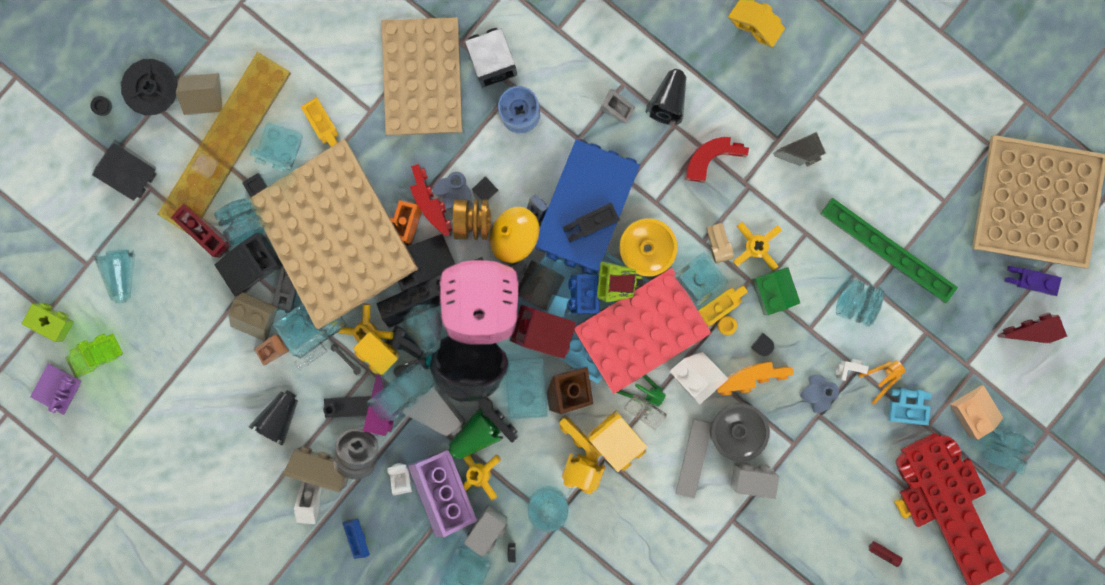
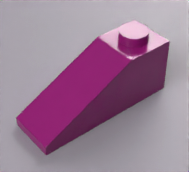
[363,373,394,436]

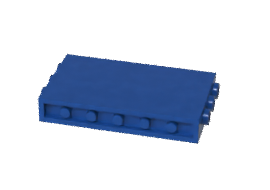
[534,139,640,275]

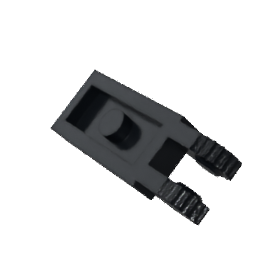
[563,202,620,243]
[479,397,518,443]

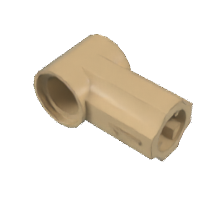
[706,223,734,264]

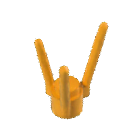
[858,360,906,405]

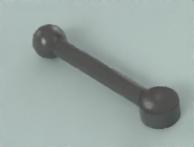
[331,344,361,375]

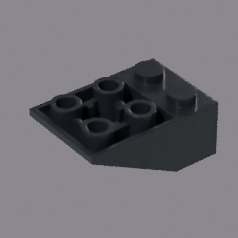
[214,233,282,297]
[398,234,455,291]

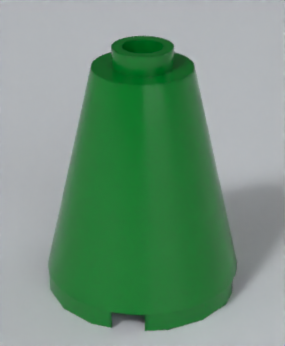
[448,408,503,459]

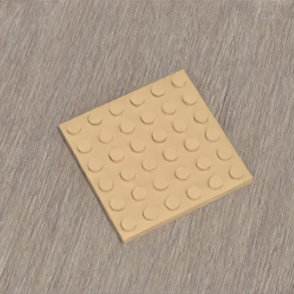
[972,135,1105,269]

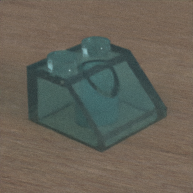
[674,252,729,306]

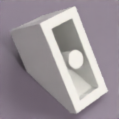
[294,481,321,524]

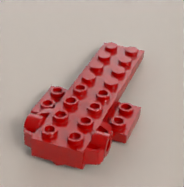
[896,433,1005,585]

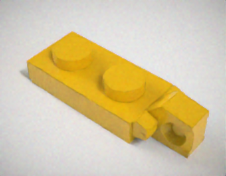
[301,97,339,147]
[698,285,748,327]
[559,415,601,462]

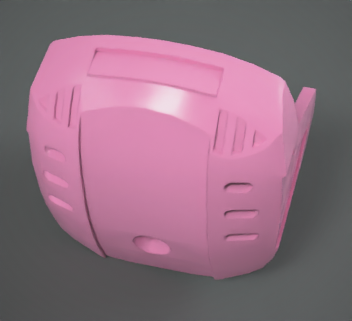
[440,260,518,344]

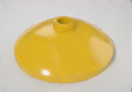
[489,207,539,263]
[619,218,678,276]

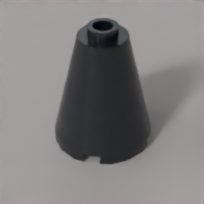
[645,69,687,125]
[249,390,298,446]

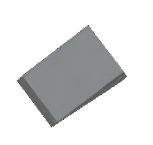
[600,89,635,124]

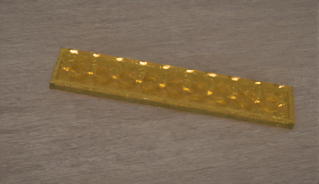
[157,52,291,231]

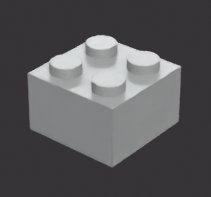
[731,462,779,499]
[464,505,508,557]

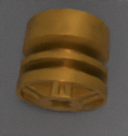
[453,199,491,240]

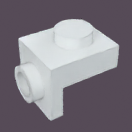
[836,359,869,381]
[387,463,412,495]

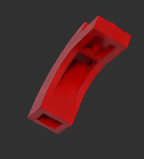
[685,137,749,183]

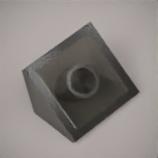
[518,260,566,311]

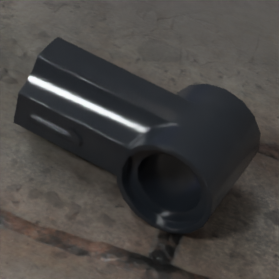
[386,325,427,359]

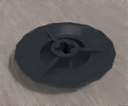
[121,59,178,116]

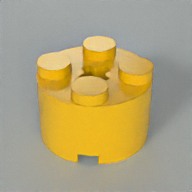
[561,453,605,494]

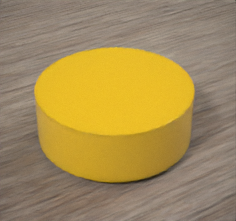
[717,316,737,335]

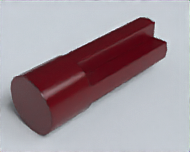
[868,541,903,567]

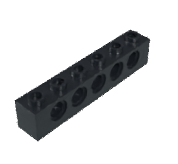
[376,257,484,328]

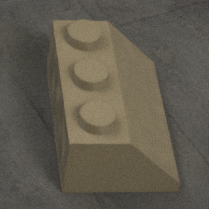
[283,446,349,492]

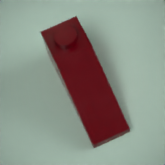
[170,203,233,258]

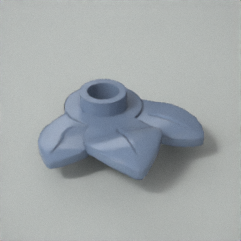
[433,172,471,209]
[800,375,839,413]

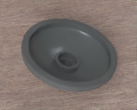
[711,403,770,462]

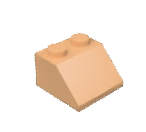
[950,385,1003,440]

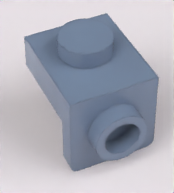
[526,194,548,223]

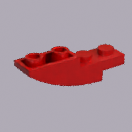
[410,164,453,237]

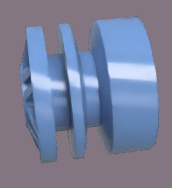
[498,86,540,134]

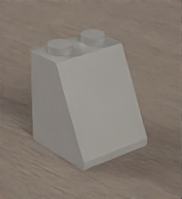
[402,385,465,436]

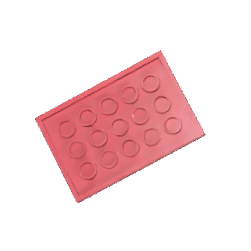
[574,268,711,394]

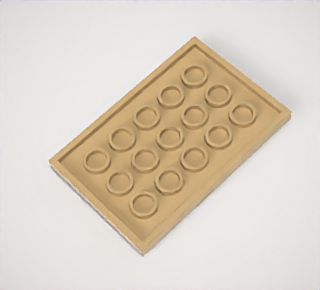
[382,17,463,136]

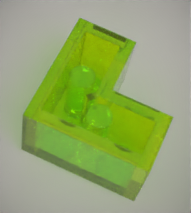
[65,333,123,378]

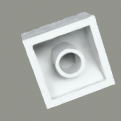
[670,352,728,405]

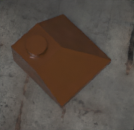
[546,367,593,414]

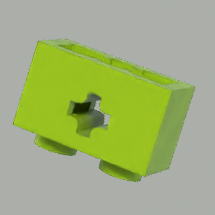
[21,302,74,342]

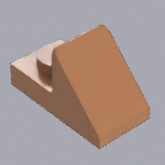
[254,334,289,366]

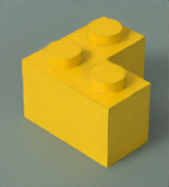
[728,0,786,47]
[353,330,400,376]

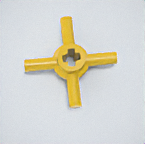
[733,222,782,271]
[338,304,393,362]
[463,454,501,501]

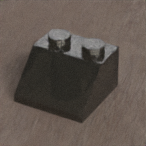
[773,132,826,167]

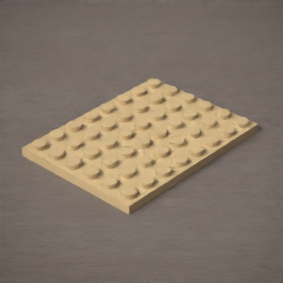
[248,139,418,329]

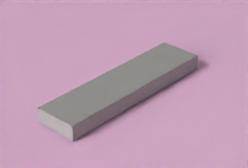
[675,419,712,498]

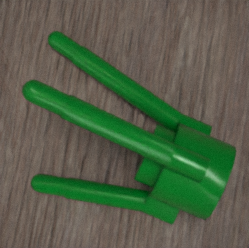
[616,374,666,407]

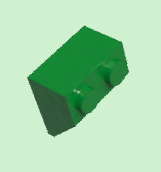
[752,267,800,315]

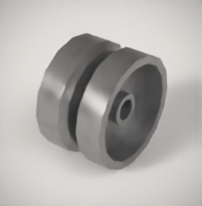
[334,429,378,479]

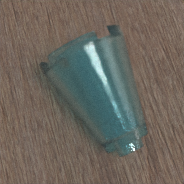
[94,250,135,303]
[403,305,442,353]

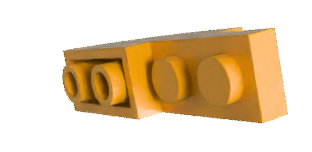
[715,361,794,396]

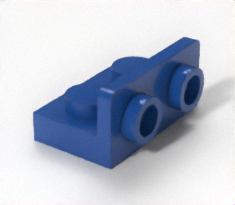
[568,275,599,314]

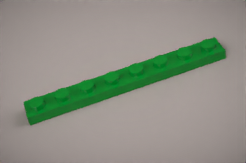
[820,198,958,303]

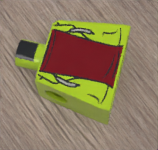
[597,262,643,302]

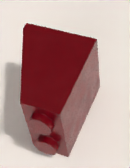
[509,304,576,359]

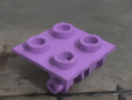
[30,363,82,415]

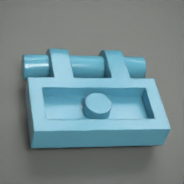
[888,387,931,426]

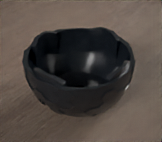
[430,336,508,403]

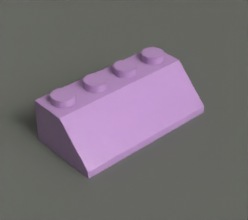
[408,450,477,537]

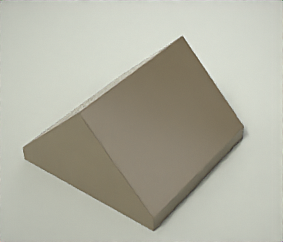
[176,73,223,115]

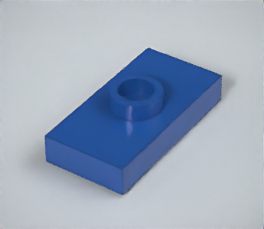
[342,519,370,559]

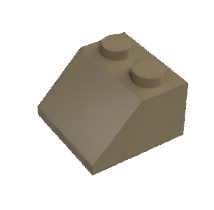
[228,292,278,341]

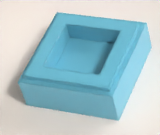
[545,294,569,318]

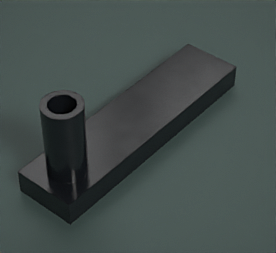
[323,394,402,418]

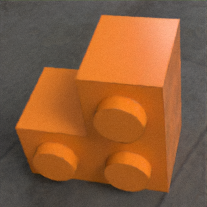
[390,200,422,246]

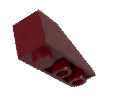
[997,312,1067,343]

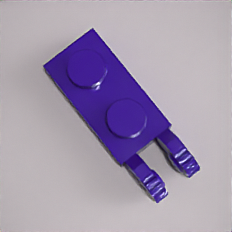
[1004,266,1062,296]

